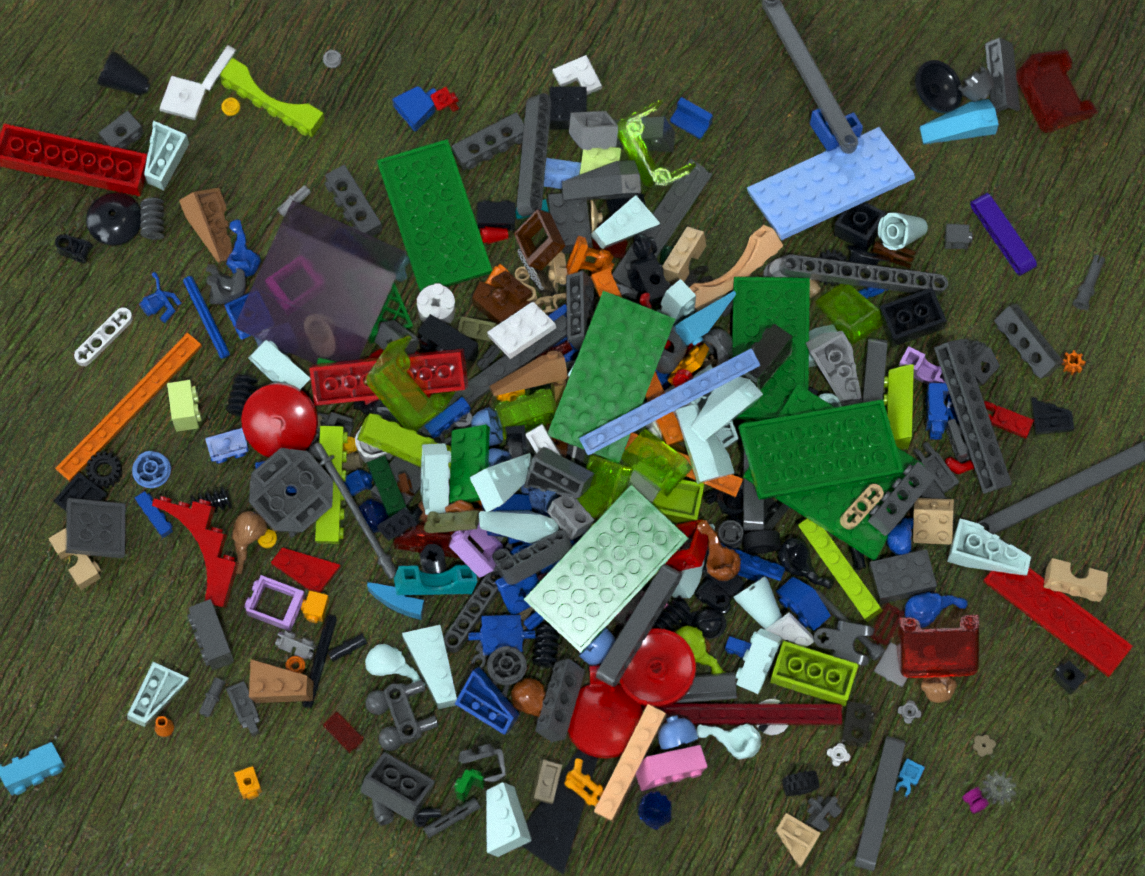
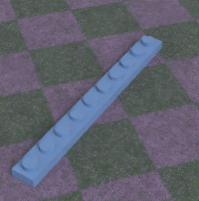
[579,348,760,455]

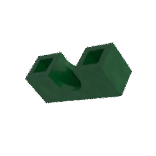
[367,455,406,517]

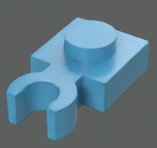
[895,759,925,797]

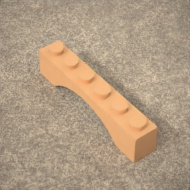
[689,225,783,314]
[594,704,666,822]

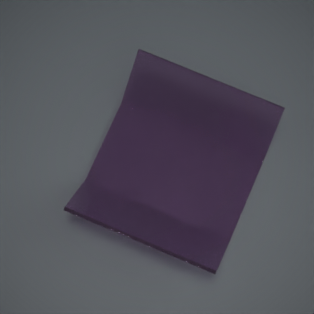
[234,201,406,364]

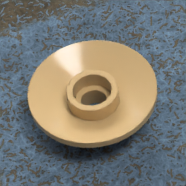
[589,199,602,233]

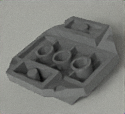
[249,448,333,533]

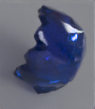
[359,499,388,533]
[638,791,672,829]

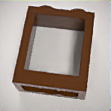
[514,209,566,271]

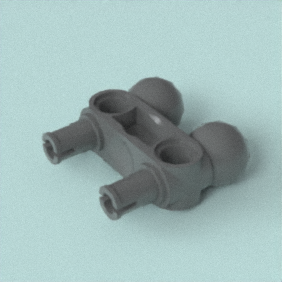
[365,679,439,751]

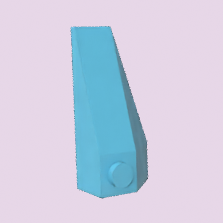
[920,99,999,145]
[675,291,736,346]

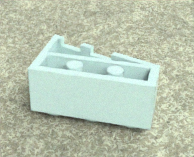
[127,662,189,727]

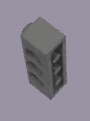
[452,112,524,171]
[324,164,382,241]
[566,271,594,351]
[994,304,1064,379]
[868,462,936,536]
[535,659,585,742]

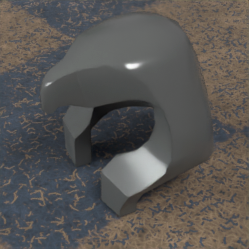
[206,264,247,305]
[656,325,687,374]

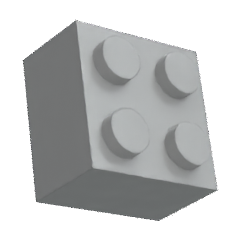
[569,111,618,150]

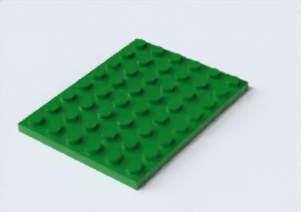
[743,384,925,561]

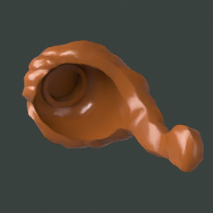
[698,520,741,581]
[511,678,546,718]

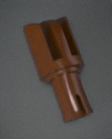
[872,241,916,269]

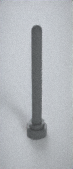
[815,589,886,661]

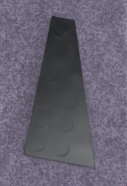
[521,750,598,875]

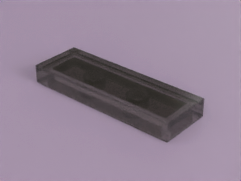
[517,248,556,297]

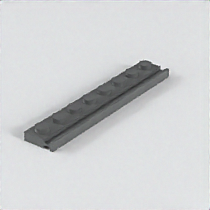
[612,158,712,289]

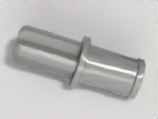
[277,186,311,218]

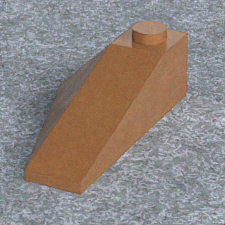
[179,188,232,263]
[489,351,568,396]

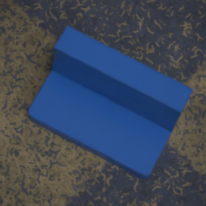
[670,97,713,139]

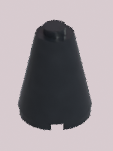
[97,52,151,96]

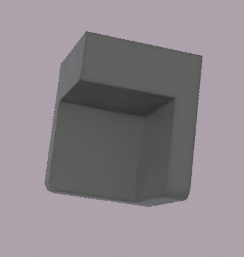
[326,412,354,436]

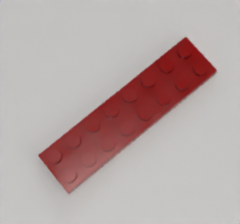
[983,568,1133,678]

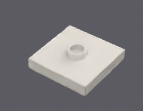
[160,76,207,120]

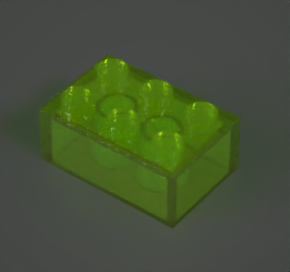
[495,389,557,440]

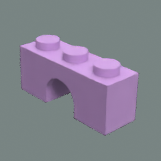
[899,346,950,395]

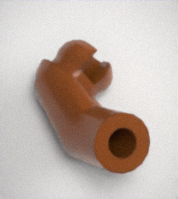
[445,500,475,513]

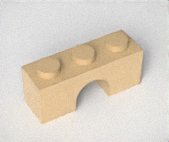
[663,227,706,285]
[48,528,101,590]
[1044,558,1108,602]

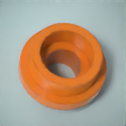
[286,656,305,674]

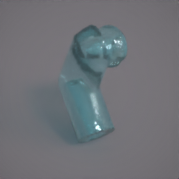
[393,255,410,282]

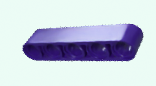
[970,193,1037,276]

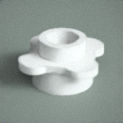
[827,743,850,767]

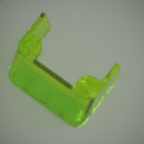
[617,100,696,188]
[367,335,456,431]

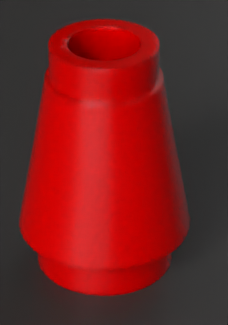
[480,226,508,245]

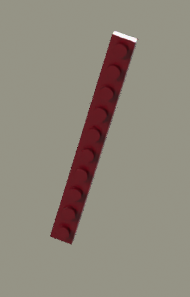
[644,704,842,725]

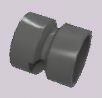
[718,520,743,550]

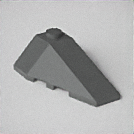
[562,160,641,201]

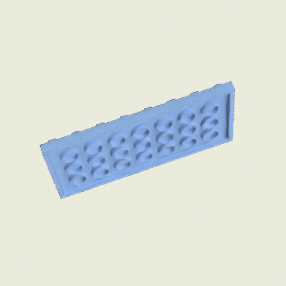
[747,127,915,240]

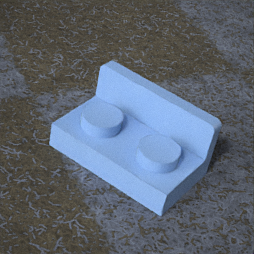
[544,158,581,189]

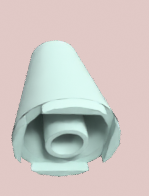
[878,212,928,250]
[734,576,782,629]

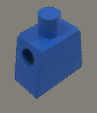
[393,86,437,132]

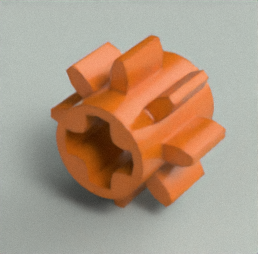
[1062,350,1086,375]

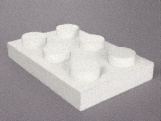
[487,302,556,359]

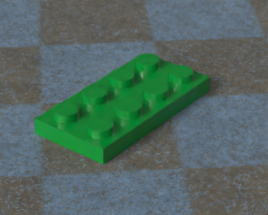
[449,425,490,504]

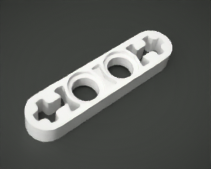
[74,308,133,366]

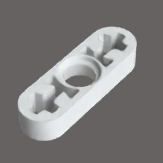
[201,45,236,91]

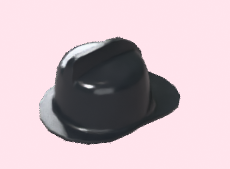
[848,245,891,266]
[717,482,743,517]
[680,609,726,640]

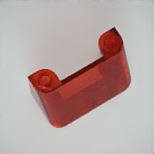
[1016,49,1097,133]
[897,615,980,678]

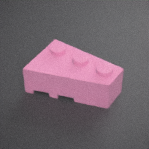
[636,745,707,791]

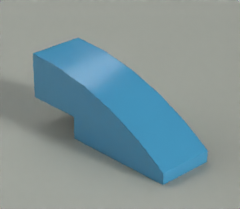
[367,582,425,620]

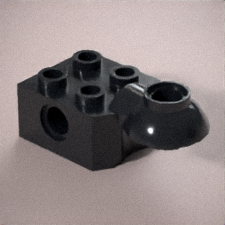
[628,234,671,308]

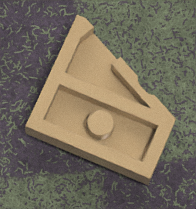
[776,813,821,867]

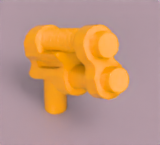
[564,759,604,807]

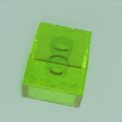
[815,284,883,345]
[621,429,692,497]
[577,454,634,519]

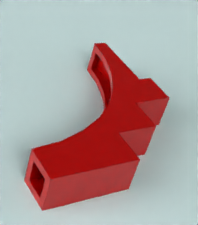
[152,496,239,608]

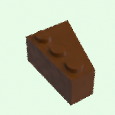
[472,281,531,325]

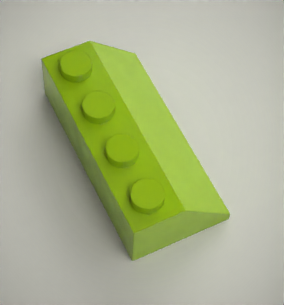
[883,364,914,450]

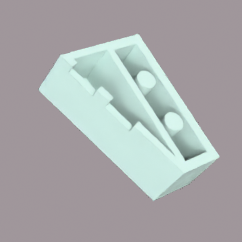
[144,121,189,190]
[590,195,660,249]
[657,279,696,326]
[248,340,311,389]
[420,444,451,515]
[735,628,783,694]
[486,782,532,857]

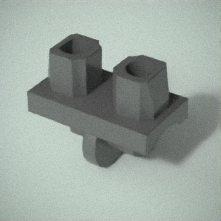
[805,796,842,831]

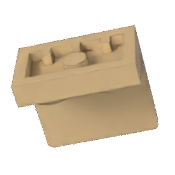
[913,498,954,545]

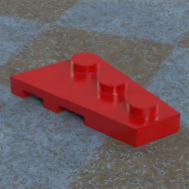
[271,548,341,593]

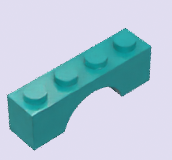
[394,565,478,595]

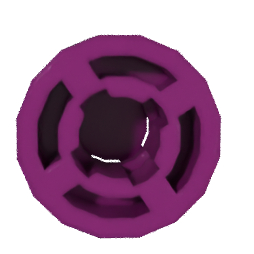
[962,787,989,814]

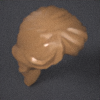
[232,511,268,575]
[921,644,957,703]

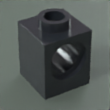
[1053,661,1087,695]

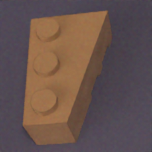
[249,659,313,703]

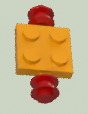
[668,342,709,388]

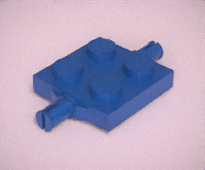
[468,615,535,656]

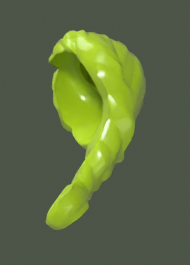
[674,626,725,674]

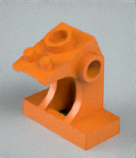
[565,236,615,275]

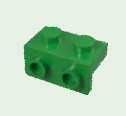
[454,769,485,802]

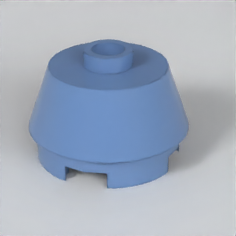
[132,451,171,488]

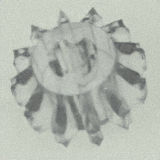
[982,771,1016,805]

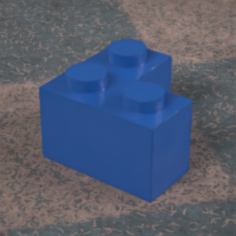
[810,109,863,152]
[776,577,831,631]

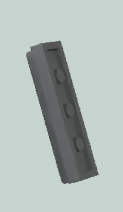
[985,38,1020,113]
[676,672,737,703]

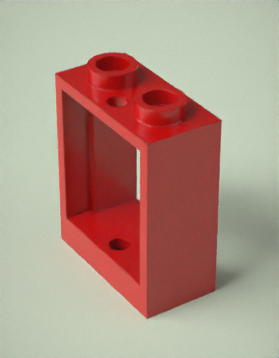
[665,519,709,571]

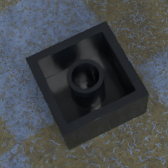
[550,87,587,130]
[834,202,886,252]

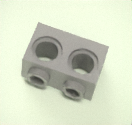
[547,495,594,540]

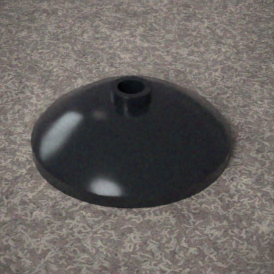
[915,60,962,113]
[86,193,141,246]

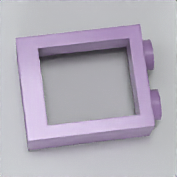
[449,522,504,578]
[244,575,306,631]

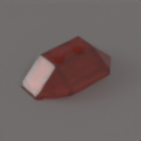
[393,523,461,559]

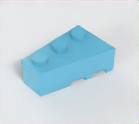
[0,742,65,795]

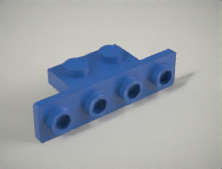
[707,543,785,582]

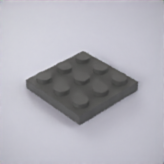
[65,498,125,558]

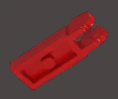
[984,401,1034,438]

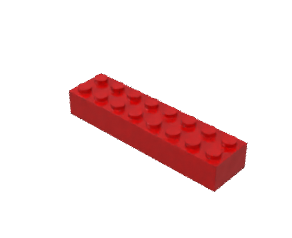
[0,124,148,196]
[309,349,469,406]

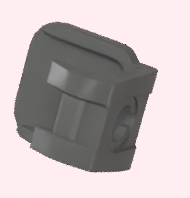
[963,338,1000,386]
[457,744,506,782]

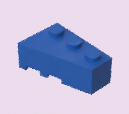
[455,667,520,735]

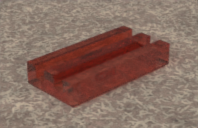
[869,603,905,646]

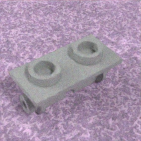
[275,630,318,660]

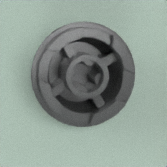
[958,66,995,102]
[487,646,527,685]

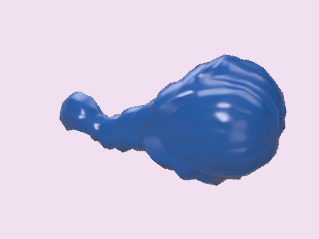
[226,220,261,278]
[887,517,914,556]
[905,592,968,628]

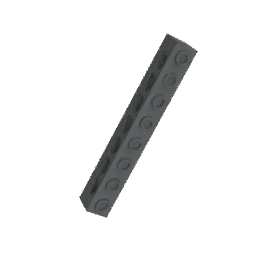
[934,339,1012,494]

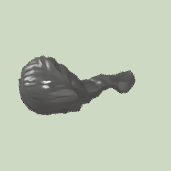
[702,328,734,365]

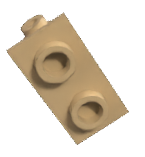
[547,251,568,288]

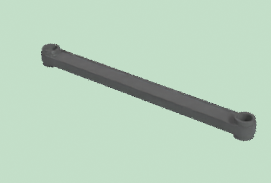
[762,0,858,154]
[978,441,1145,535]

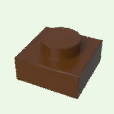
[397,473,415,498]

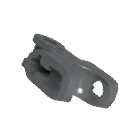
[814,620,875,665]

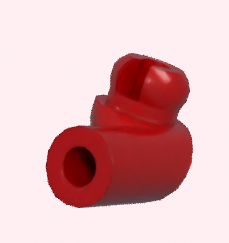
[945,457,974,475]

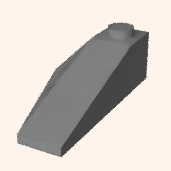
[806,331,862,406]

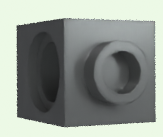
[945,224,973,249]

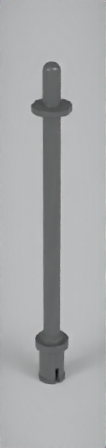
[315,443,397,580]

